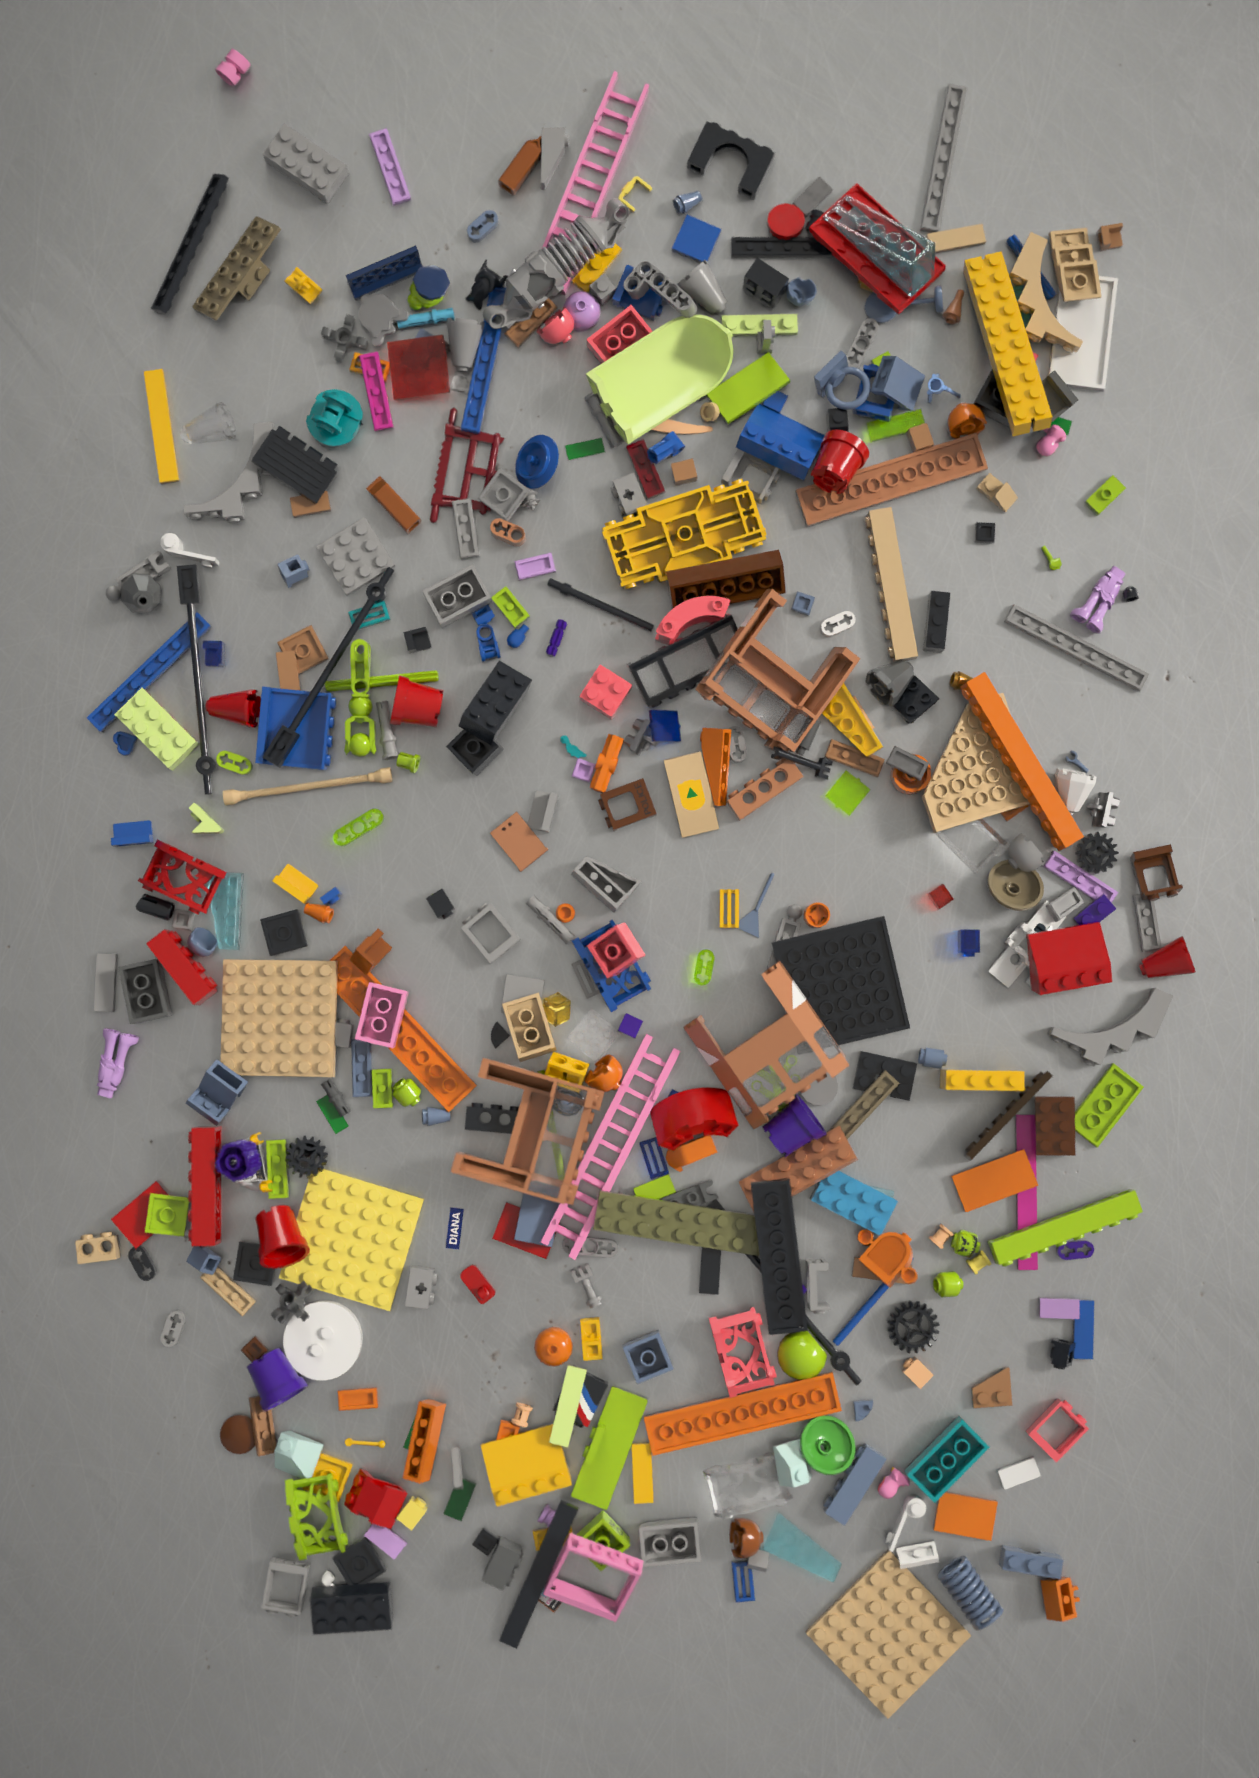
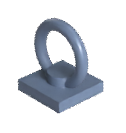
[814,351,871,410]

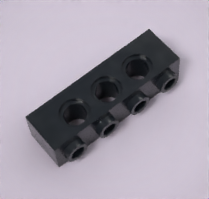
[465,1103,519,1134]

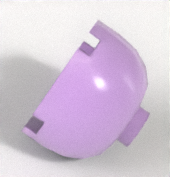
[563,291,600,331]

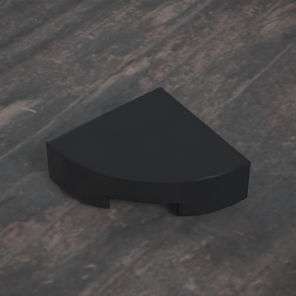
[491,1021,510,1049]

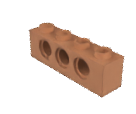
[726,759,803,821]

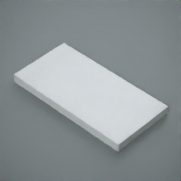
[1048,276,1118,391]

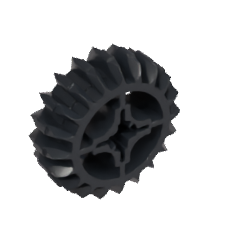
[887,1300,940,1354]

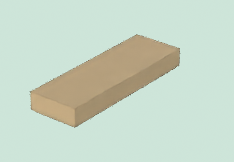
[926,224,986,254]
[200,1266,256,1317]

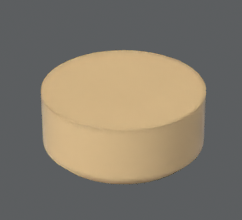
[700,402,719,422]

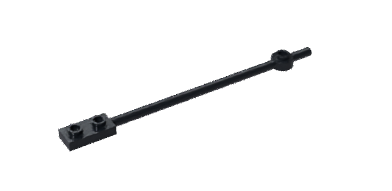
[177,564,216,795]
[262,567,394,768]
[706,1199,862,1386]

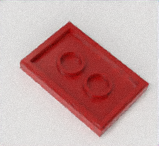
[111,1181,168,1249]
[492,1202,560,1259]

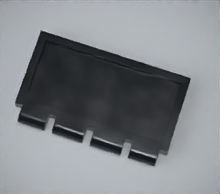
[251,425,338,504]

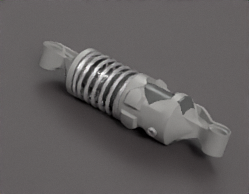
[483,198,630,329]

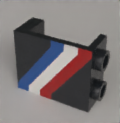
[553,1365,608,1428]

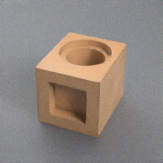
[902,1356,934,1389]

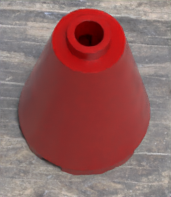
[205,689,261,728]
[1139,936,1196,978]

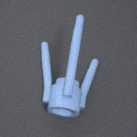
[927,373,961,403]

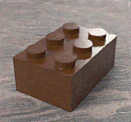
[1035,1096,1076,1156]

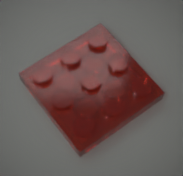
[387,335,450,400]

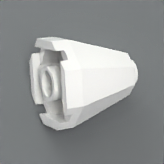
[1055,768,1097,815]

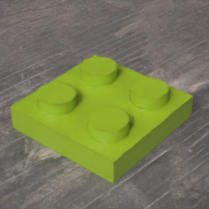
[145,1193,189,1237]

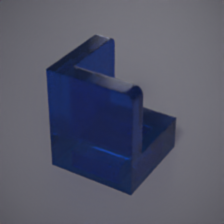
[203,641,225,667]

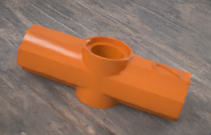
[590,734,624,793]

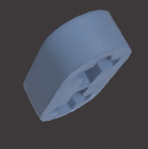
[467,210,498,242]

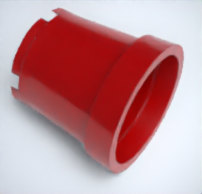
[811,430,869,494]
[390,675,444,728]
[255,1205,310,1269]

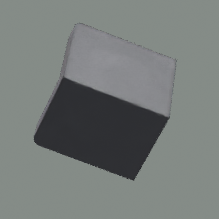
[403,627,431,653]

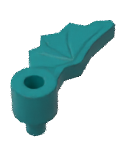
[560,735,587,758]

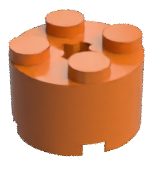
[890,754,931,795]

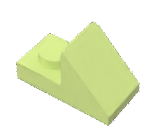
[189,803,224,834]

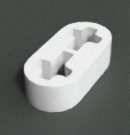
[820,611,856,637]

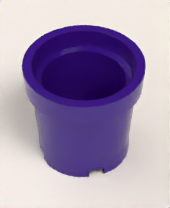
[762,1094,826,1157]
[246,1348,308,1412]

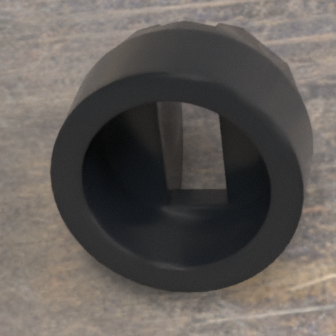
[1123,586,1139,602]

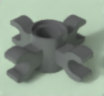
[321,314,368,362]
[271,1281,314,1324]

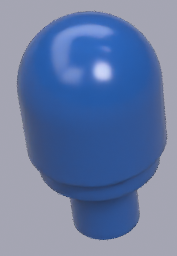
[507,624,529,648]

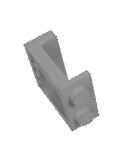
[721,449,781,504]
[806,1259,830,1314]

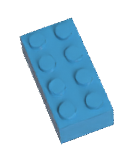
[810,1171,898,1235]

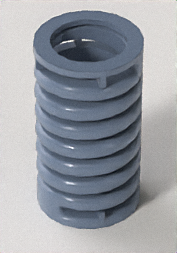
[937,1556,1004,1631]

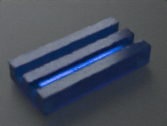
[639,1137,669,1179]

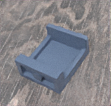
[871,356,925,411]

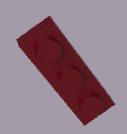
[626,439,665,500]

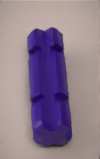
[546,619,567,656]

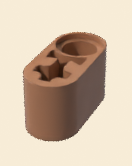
[490,518,526,547]

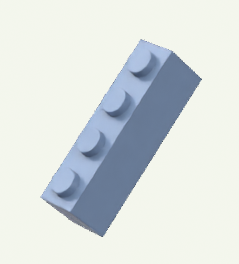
[823,1443,887,1526]

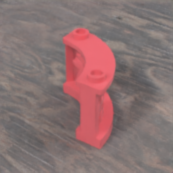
[655,596,730,645]
[709,1307,777,1398]

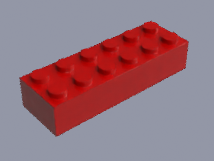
[188,1126,222,1246]

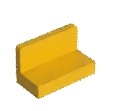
[272,864,318,904]

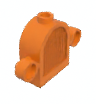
[858,1229,918,1288]

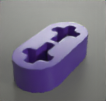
[1056,1240,1094,1260]

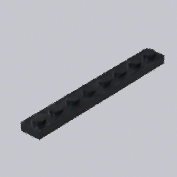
[151,174,229,314]

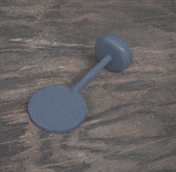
[865,285,943,323]

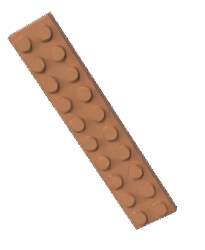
[796,433,988,527]

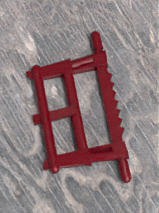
[430,408,504,523]

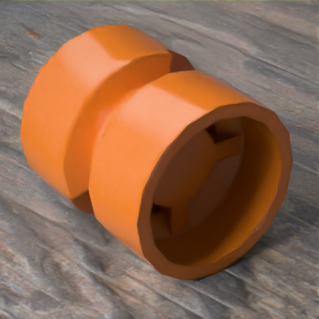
[803,902,830,928]

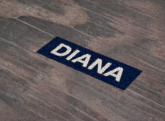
[446,1207,464,1249]

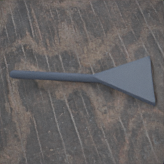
[738,873,774,938]

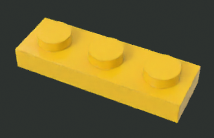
[572,243,622,293]

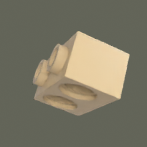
[75,1232,120,1264]

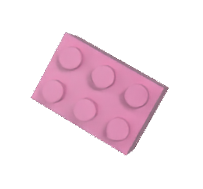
[355,982,409,1048]

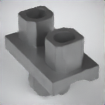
[624,719,658,756]
[1087,792,1120,827]

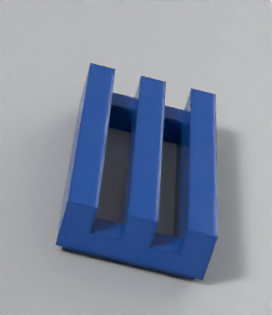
[732,1560,755,1603]

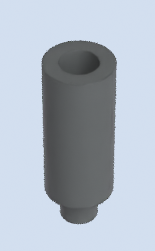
[796,719,821,756]

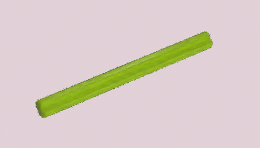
[325,670,439,692]

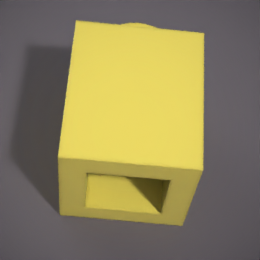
[396,1496,427,1531]

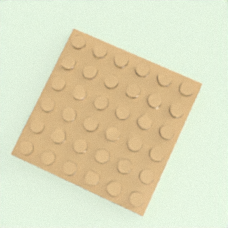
[221,959,338,1077]
[806,1549,971,1719]

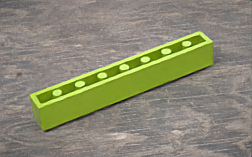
[987,1189,1143,1267]

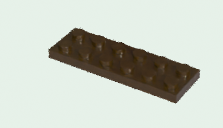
[965,1071,1053,1161]

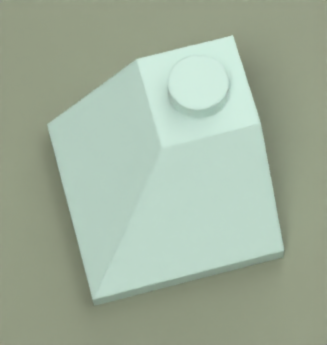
[275,1430,324,1479]
[773,1439,812,1487]

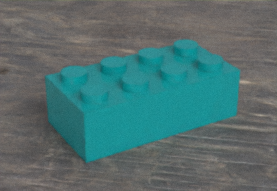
[904,1416,990,1503]

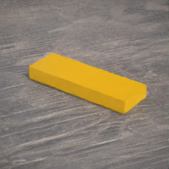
[632,1443,654,1504]

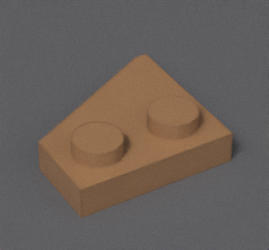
[971,1367,1012,1408]

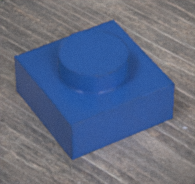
[471,605,495,626]
[320,887,342,905]

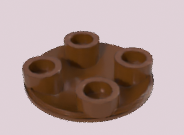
[220,1415,255,1454]

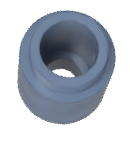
[918,1047,947,1069]

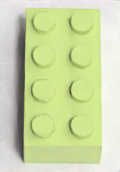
[114,688,200,771]

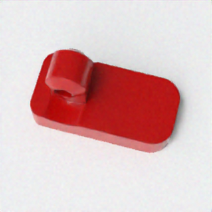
[460,1265,496,1304]

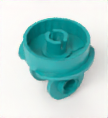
[306,389,363,446]

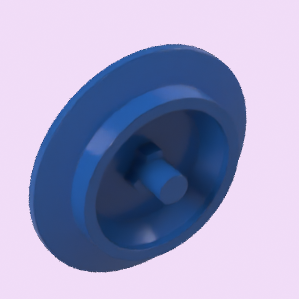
[515,435,559,489]

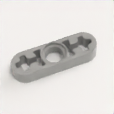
[846,318,879,369]
[562,1237,618,1258]

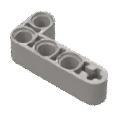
[624,261,697,318]

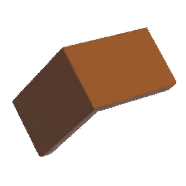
[350,928,392,975]

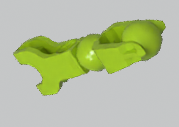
[344,639,376,757]

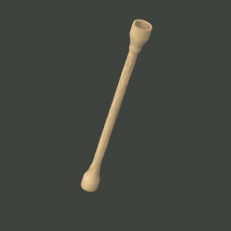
[223,767,392,806]

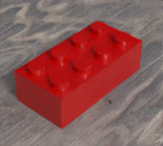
[146,929,218,1005]

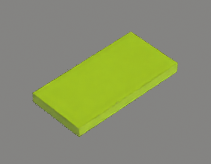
[706,352,790,424]
[1075,1063,1144,1148]

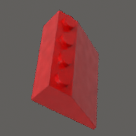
[1026,922,1112,995]

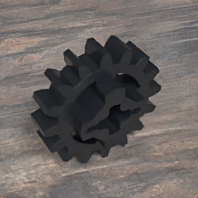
[1076,832,1119,874]
[285,1136,328,1179]

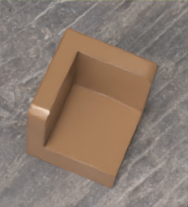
[1097,223,1123,251]
[907,423,934,452]
[671,458,697,486]

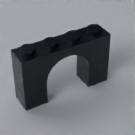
[687,121,775,200]

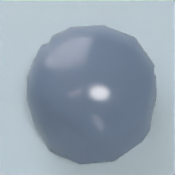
[786,277,817,306]
[187,927,218,957]

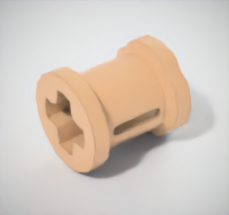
[929,1224,954,1249]
[511,1402,533,1427]

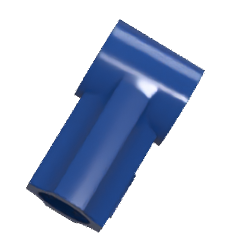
[647,431,686,464]

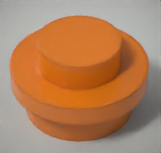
[556,903,575,923]

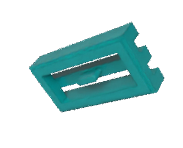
[348,601,391,630]

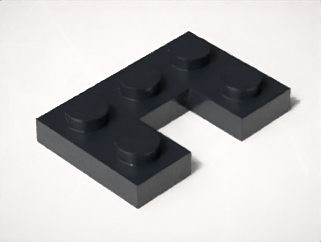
[852,1051,917,1101]

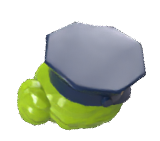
[407,265,450,310]

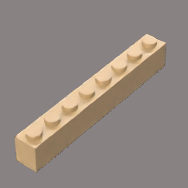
[865,507,918,662]

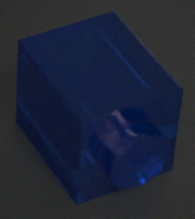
[958,929,980,957]

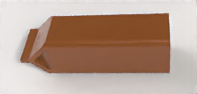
[498,136,542,196]
[366,476,422,534]

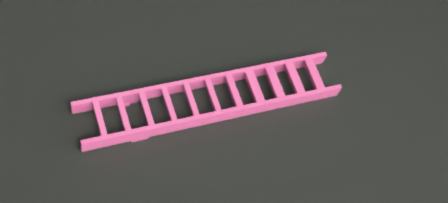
[542,71,649,295]

